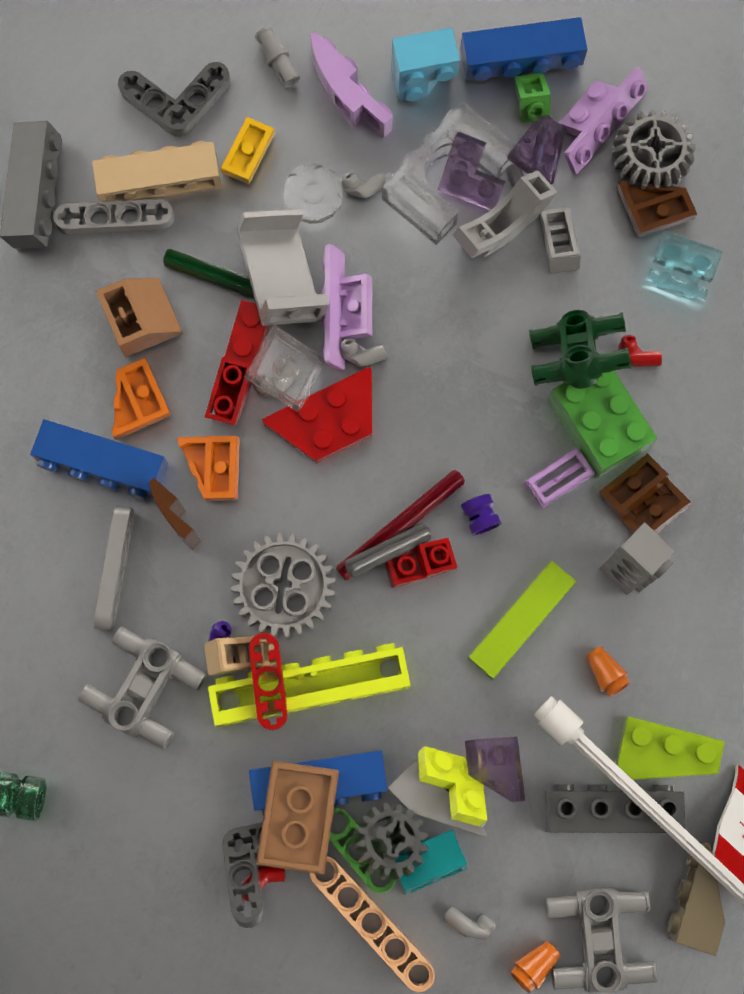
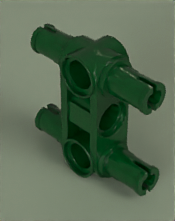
[529,310,631,389]

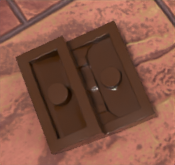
[599,453,691,534]
[149,478,201,550]

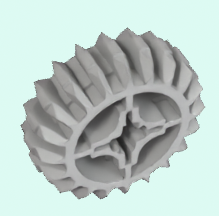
[612,109,696,190]

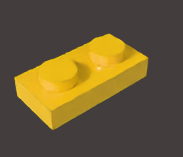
[221,117,275,184]

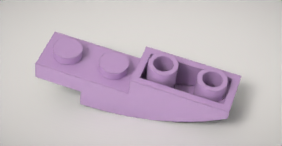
[310,31,393,138]

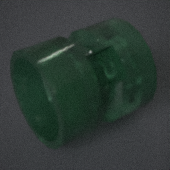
[0,771,47,822]

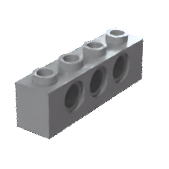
[599,522,676,595]

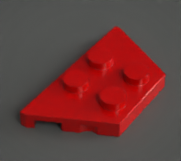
[262,366,372,464]

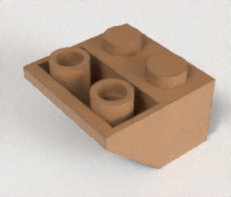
[96,278,183,358]

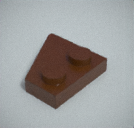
[616,181,697,238]

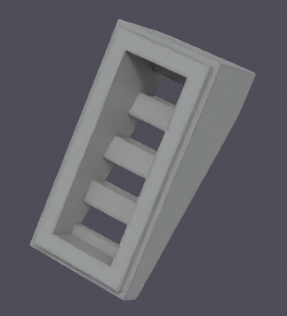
[539,207,581,274]

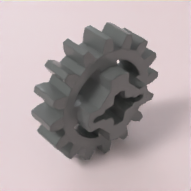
[353,803,428,881]

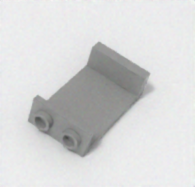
[237,208,329,326]

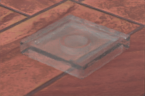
[244,324,325,411]

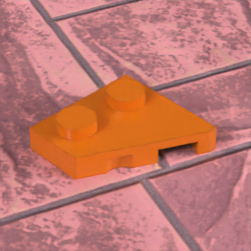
[177,435,240,501]

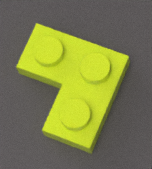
[418,746,487,827]

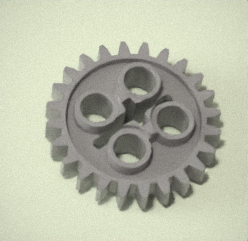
[230,533,336,639]

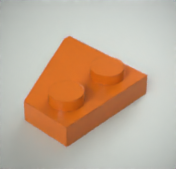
[112,358,171,440]

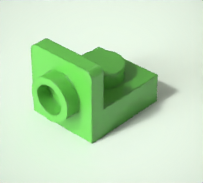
[514,73,551,123]

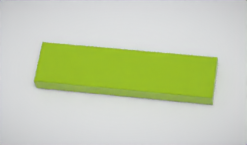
[468,561,576,680]

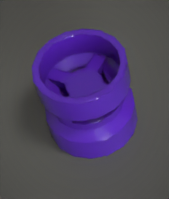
[461,494,502,536]

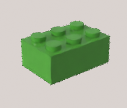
[548,371,658,478]

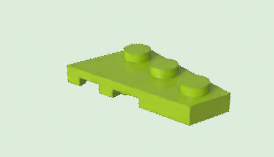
[616,716,725,780]

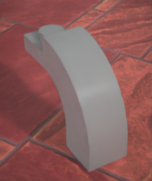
[453,170,558,258]

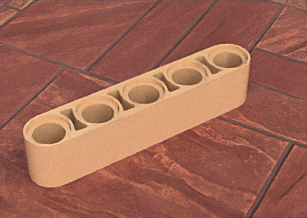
[309,855,435,992]

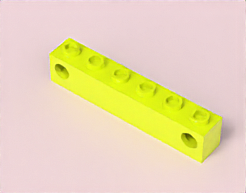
[208,643,411,727]

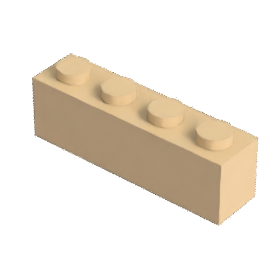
[92,141,222,202]

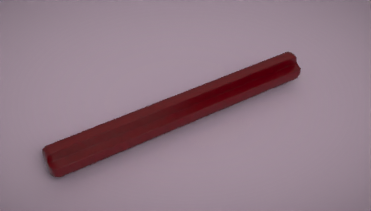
[336,469,465,580]

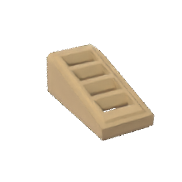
[204,636,276,675]

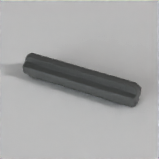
[345,523,431,577]

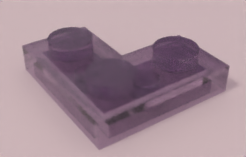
[438,131,506,211]

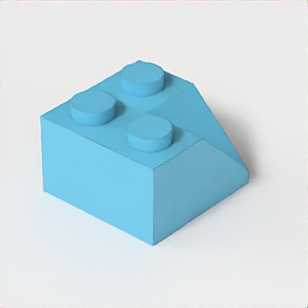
[391,28,460,102]

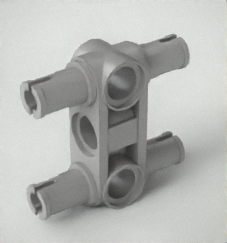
[78,627,207,749]
[545,888,658,994]

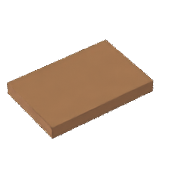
[256,761,339,874]

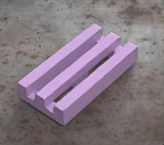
[525,447,596,509]

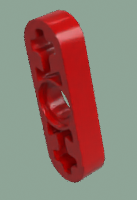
[249,633,288,731]

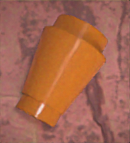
[586,646,631,697]
[510,941,561,993]

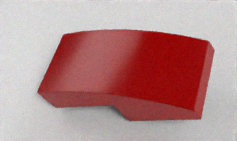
[384,538,458,588]

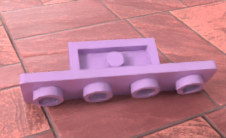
[559,67,648,174]
[322,244,372,371]

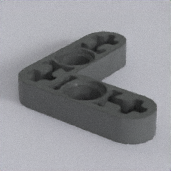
[118,62,230,137]
[222,822,264,928]

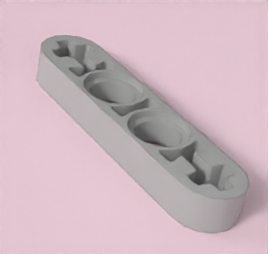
[53,199,174,235]
[94,506,134,631]

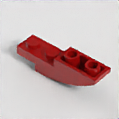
[205,299,268,426]

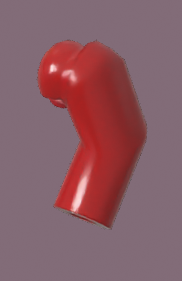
[618,335,662,367]
[241,866,286,902]

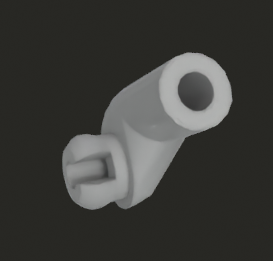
[443,906,495,940]

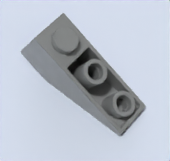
[388,759,488,837]

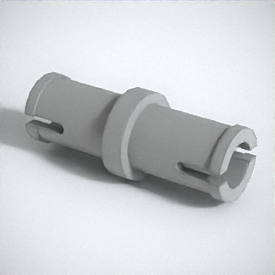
[255,26,300,88]

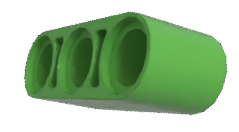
[330,808,395,893]

